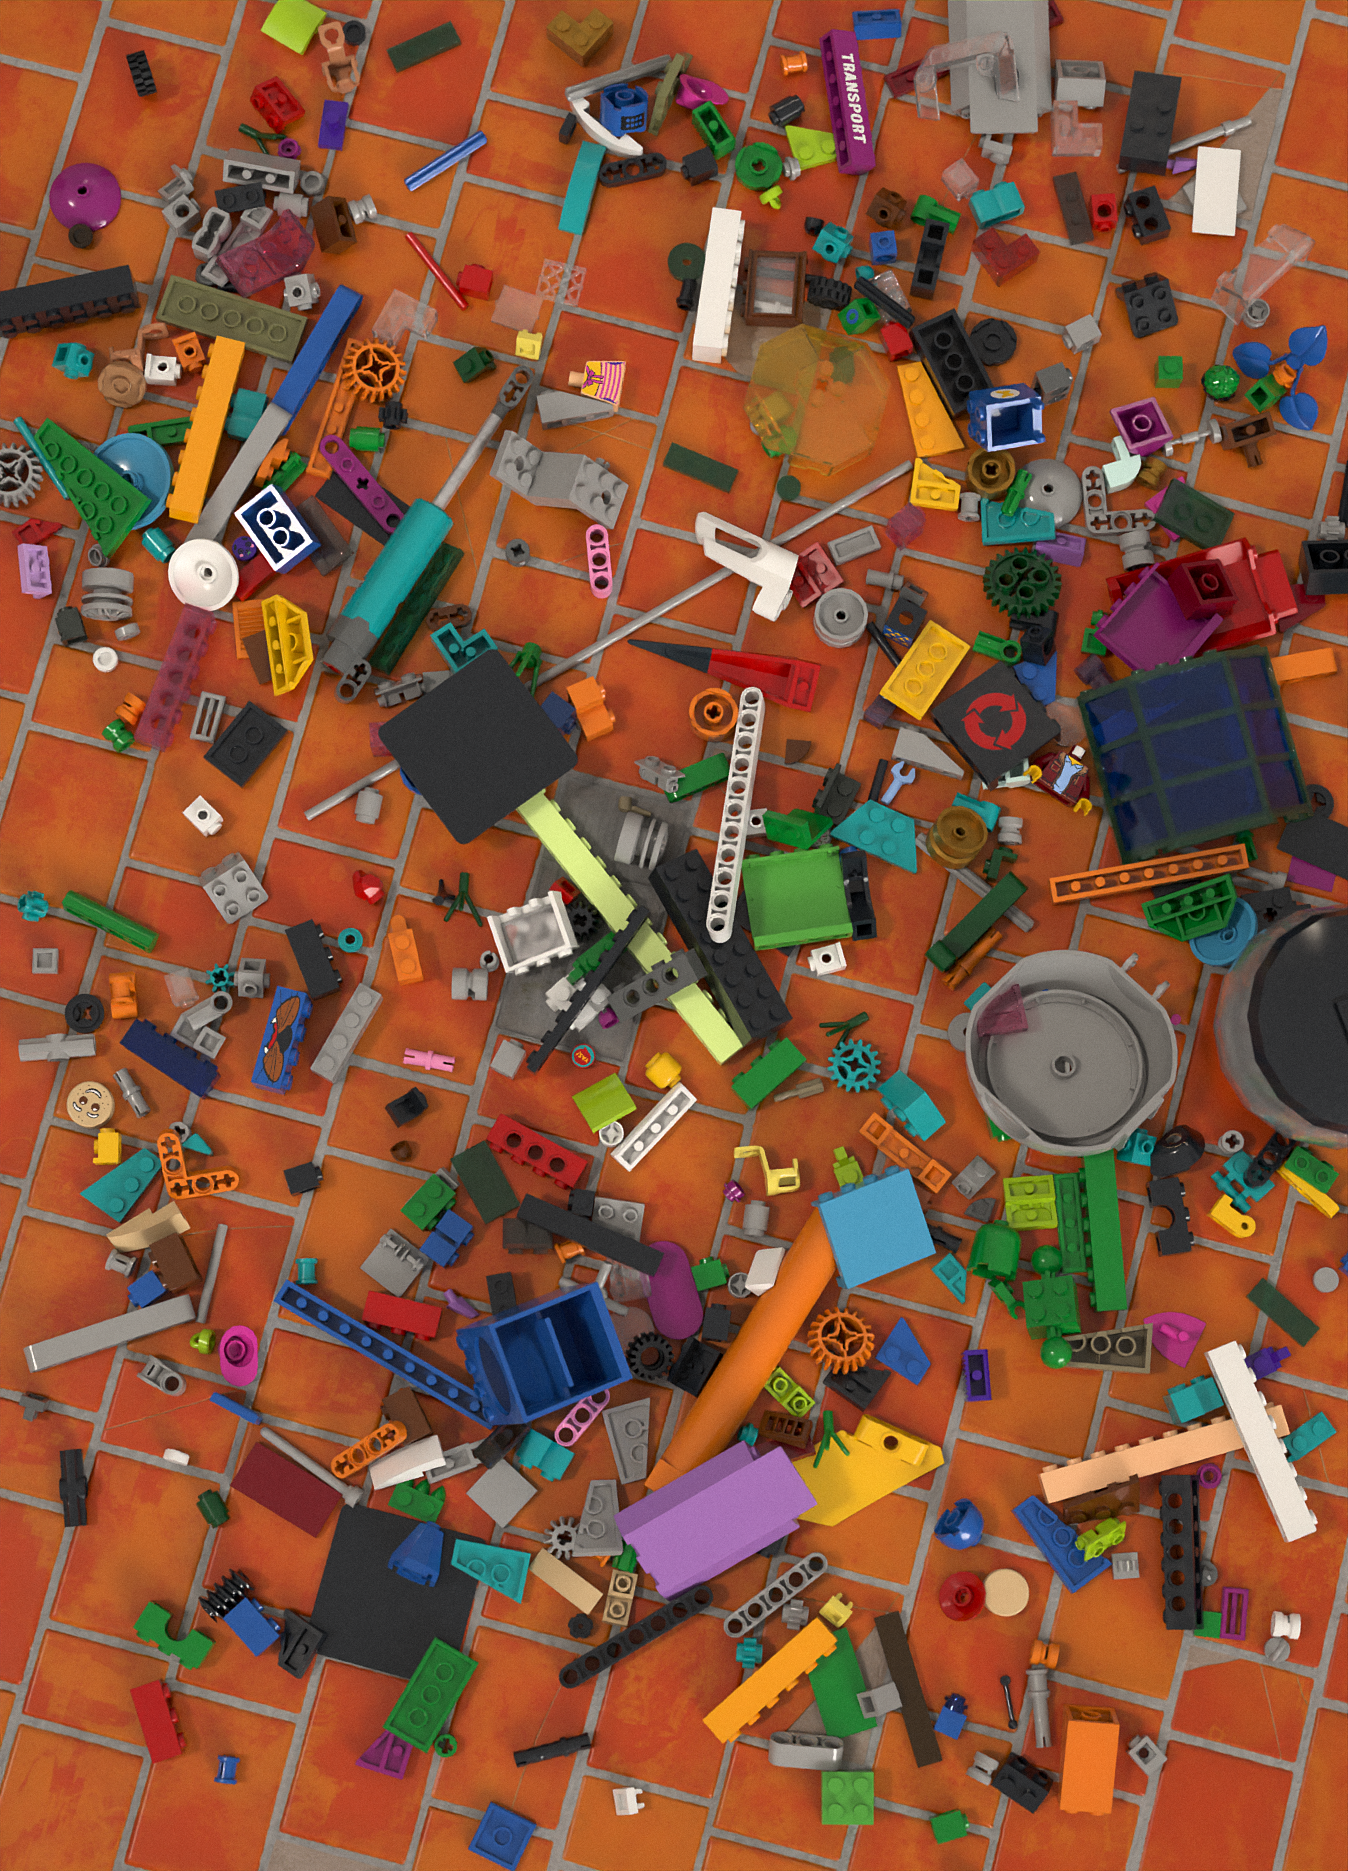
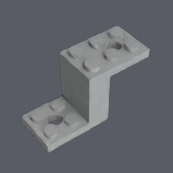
[489,430,629,529]

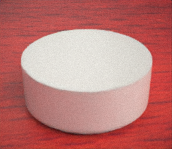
[93,647,118,673]
[163,1449,190,1466]

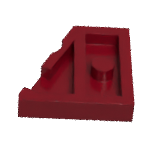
[1278,584,1326,634]

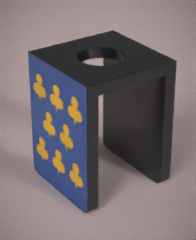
[882,597,927,649]

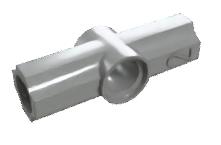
[18,1033,97,1062]

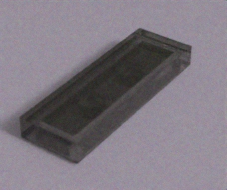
[1052,172,1094,246]

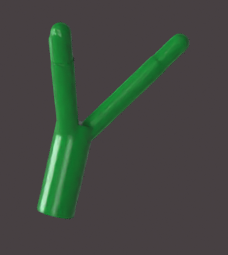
[813,1410,850,1468]

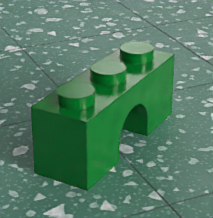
[133,1601,216,1670]

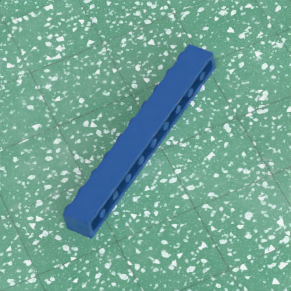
[274,1279,494,1430]

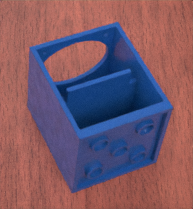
[456,1282,633,1425]

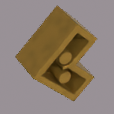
[546,8,614,67]

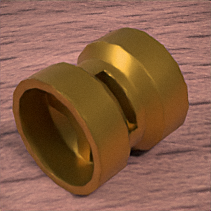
[1135,456,1168,490]

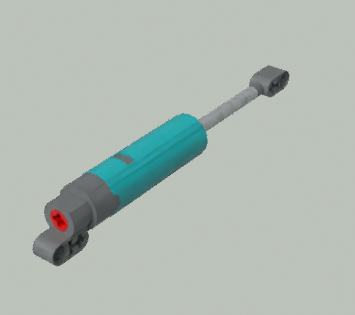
[320,366,534,704]

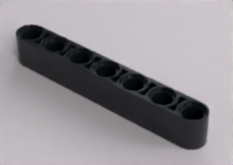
[559,1585,713,1688]

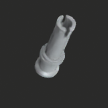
[1026,1668,1052,1748]

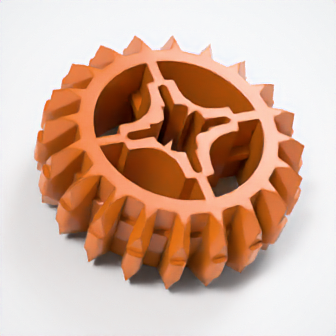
[341,337,407,403]
[807,1307,875,1375]

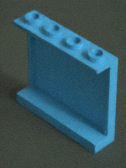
[811,1165,936,1289]

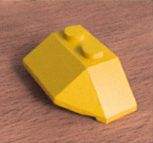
[261,595,313,696]

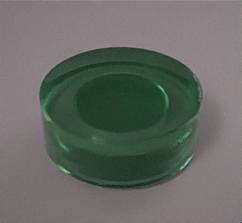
[776,475,801,501]

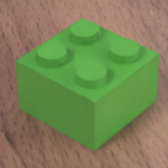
[821,1770,874,1825]

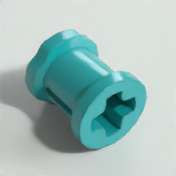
[295,1258,318,1285]

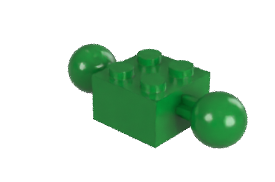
[1022,1245,1081,1369]

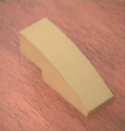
[106,1201,191,1253]
[528,1548,603,1615]

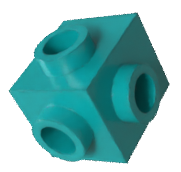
[812,222,854,263]
[52,342,95,380]
[1116,1128,1157,1166]

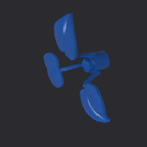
[1232,325,1328,430]

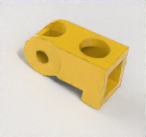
[1207,1194,1256,1238]

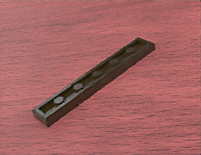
[874,1611,943,1768]

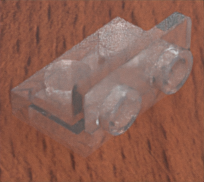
[606,1257,652,1302]

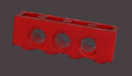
[486,1113,588,1190]

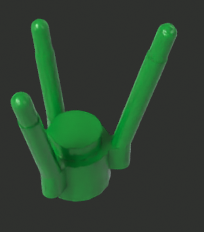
[509,642,543,697]

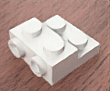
[545,968,612,1032]

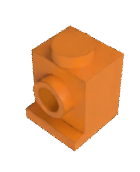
[172,332,207,373]

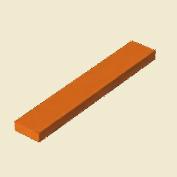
[306,338,367,480]

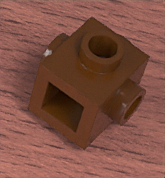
[866,187,907,229]

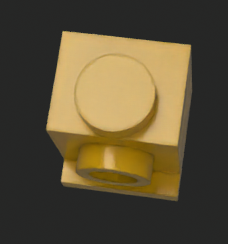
[93,1128,122,1165]

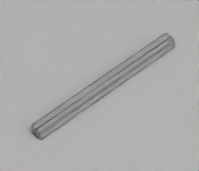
[915,833,1035,932]

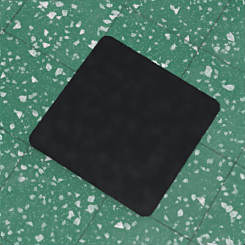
[378,649,578,844]
[310,1504,486,1679]

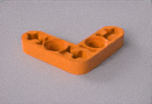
[157,1129,239,1199]

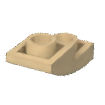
[602,1569,638,1628]

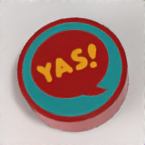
[571,1044,595,1069]

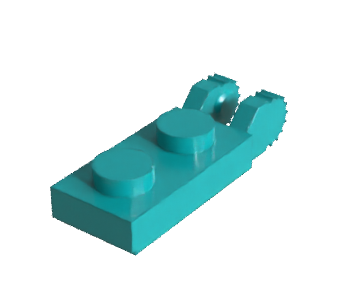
[1282,1411,1336,1463]

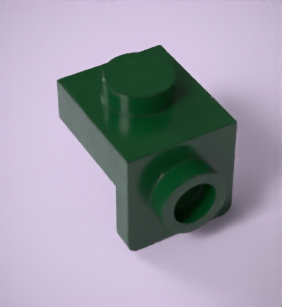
[453,347,496,383]
[982,847,1018,883]

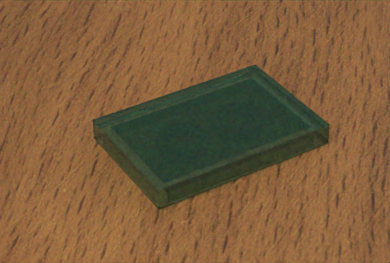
[1153,478,1235,550]

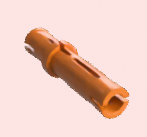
[942,927,1003,991]

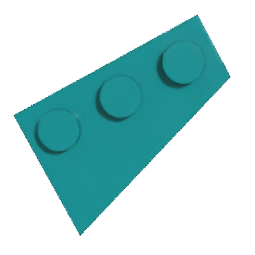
[981,498,1056,546]
[451,1539,531,1604]

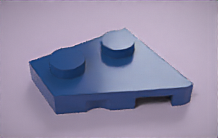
[1012,650,1057,707]
[875,1317,931,1386]

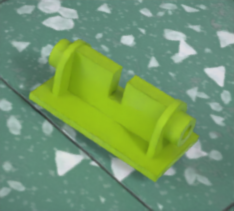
[1075,1517,1126,1562]

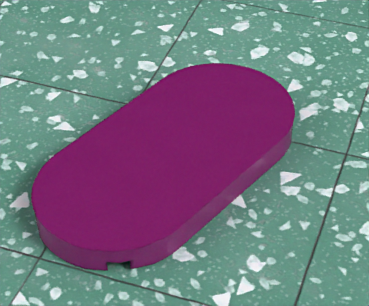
[639,1241,703,1340]

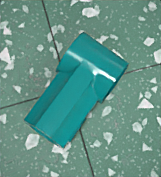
[952,792,1002,832]

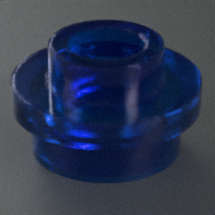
[944,1692,969,1714]

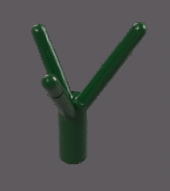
[238,123,287,155]
[444,872,483,927]
[819,1011,869,1056]

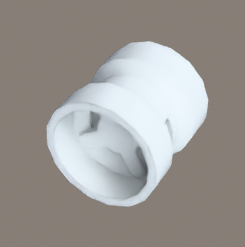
[599,1121,624,1148]
[1271,1611,1301,1639]

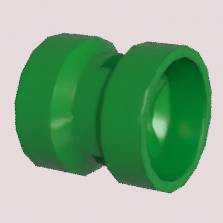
[102,718,136,753]

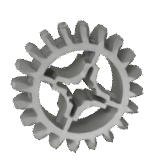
[0,442,44,508]

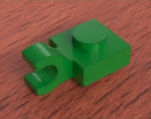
[987,1278,1025,1320]

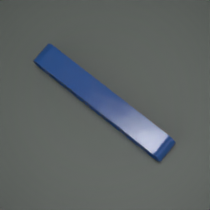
[271,284,363,436]

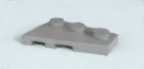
[602,1398,650,1485]
[571,1480,623,1557]

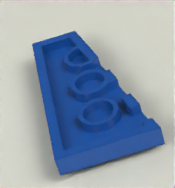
[1011,1495,1112,1594]

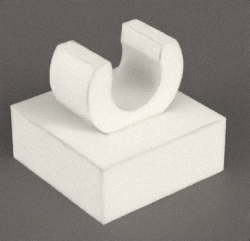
[613,1787,645,1815]

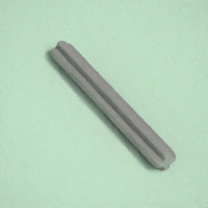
[564,54,672,101]

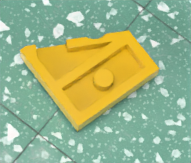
[909,458,961,512]

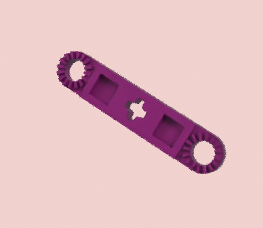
[320,435,404,534]

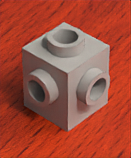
[284,273,320,311]
[234,958,270,998]

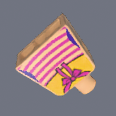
[568,361,626,412]

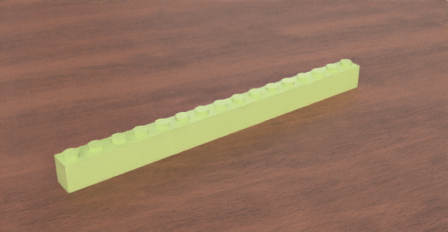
[515,789,743,1066]

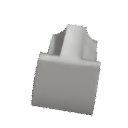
[182,991,232,1032]

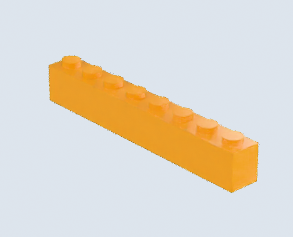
[166,336,245,524]

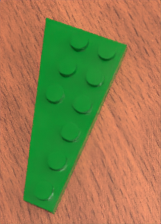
[34,418,152,559]

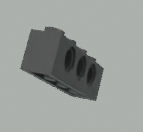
[607,948,708,1023]

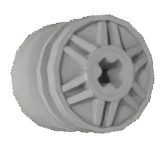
[81,568,134,621]
[614,811,669,872]

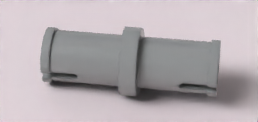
[113,1068,151,1118]

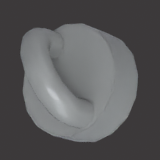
[1264,1637,1290,1663]

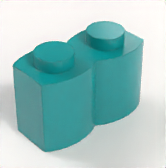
[968,181,1025,230]
[224,388,269,442]
[516,1429,575,1482]

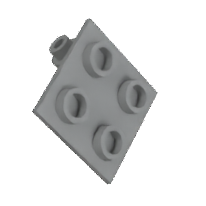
[592,1196,645,1242]
[360,1228,430,1298]

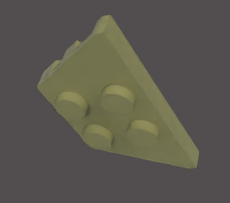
[648,52,693,136]

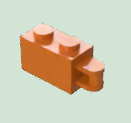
[388,915,424,986]

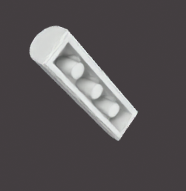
[610,1082,697,1172]

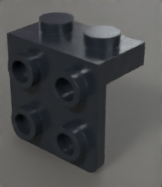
[1115,272,1178,338]

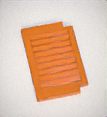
[232,599,265,660]

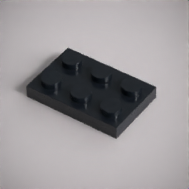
[203,701,288,788]

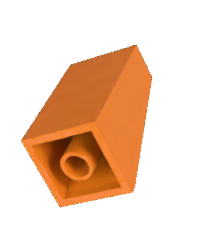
[1058,1704,1120,1816]

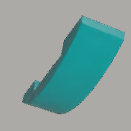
[558,141,606,236]

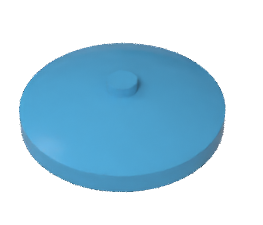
[94,433,174,530]

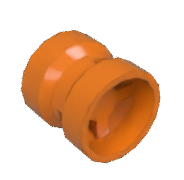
[114,692,148,726]
[1029,1639,1060,1669]

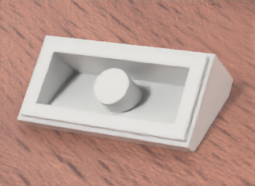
[745,1247,785,1296]

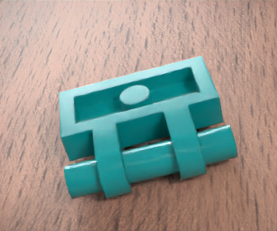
[1210,1149,1275,1214]

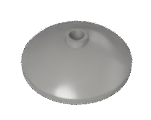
[1013,459,1082,529]

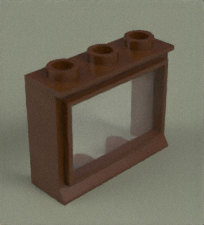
[741,249,809,328]

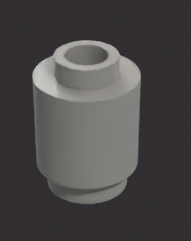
[274,192,309,219]
[354,787,383,825]
[742,1200,770,1238]

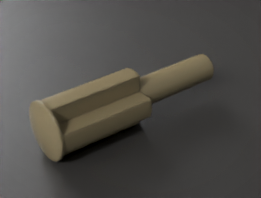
[773,1077,824,1102]

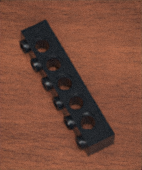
[1159,1475,1204,1630]

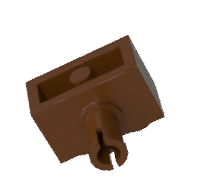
[1219,411,1276,468]

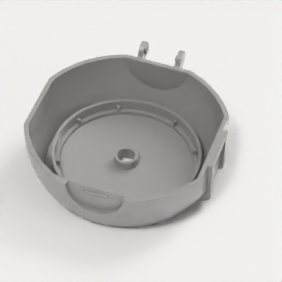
[964,950,1178,1157]

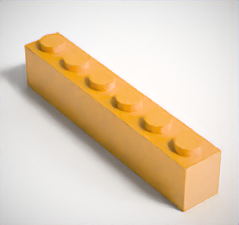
[703,1616,838,1744]

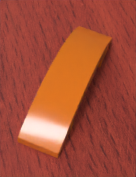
[858,1112,952,1194]

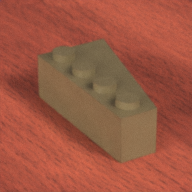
[1063,1323,1153,1375]

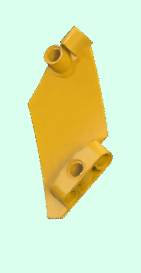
[792,1414,945,1527]

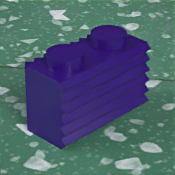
[960,1349,992,1402]

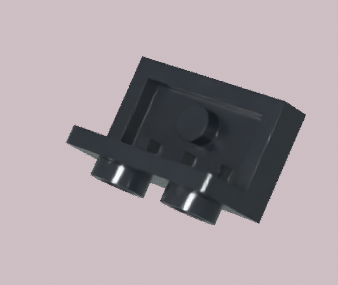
[667,1336,723,1398]
[990,1752,1053,1813]

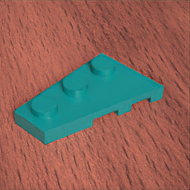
[80,1148,162,1224]

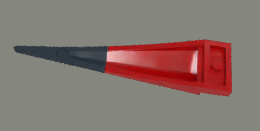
[627,639,821,712]

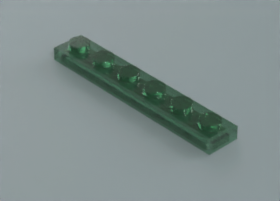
[368,542,465,675]

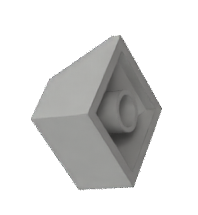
[1054,59,1106,109]

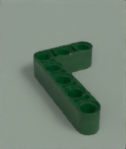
[924,871,1028,974]

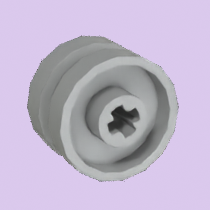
[813,588,868,648]

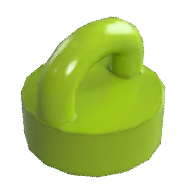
[759,185,783,210]
[189,1329,216,1355]

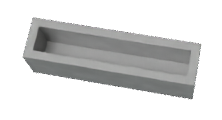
[310,983,383,1084]

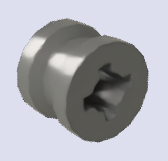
[505,539,530,567]

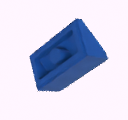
[852,9,902,40]

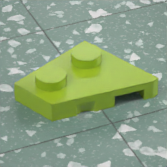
[784,125,837,171]

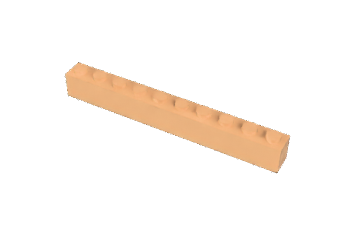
[1037,1402,1290,1504]

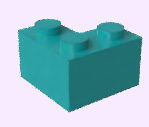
[430,622,498,674]
[877,1070,946,1141]
[1163,1375,1224,1425]

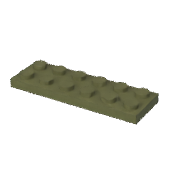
[156,274,308,364]

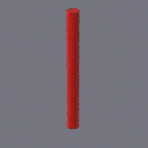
[405,232,469,311]

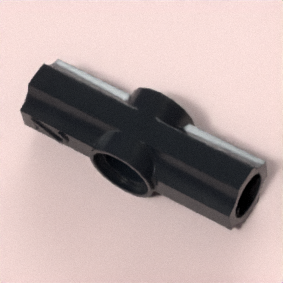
[59,1449,88,1527]

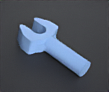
[880,761,915,806]

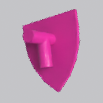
[1143,1312,1206,1368]

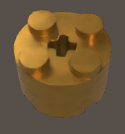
[965,447,1015,501]

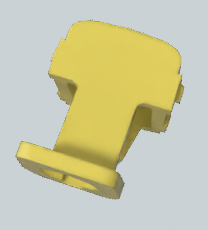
[734,1146,800,1196]

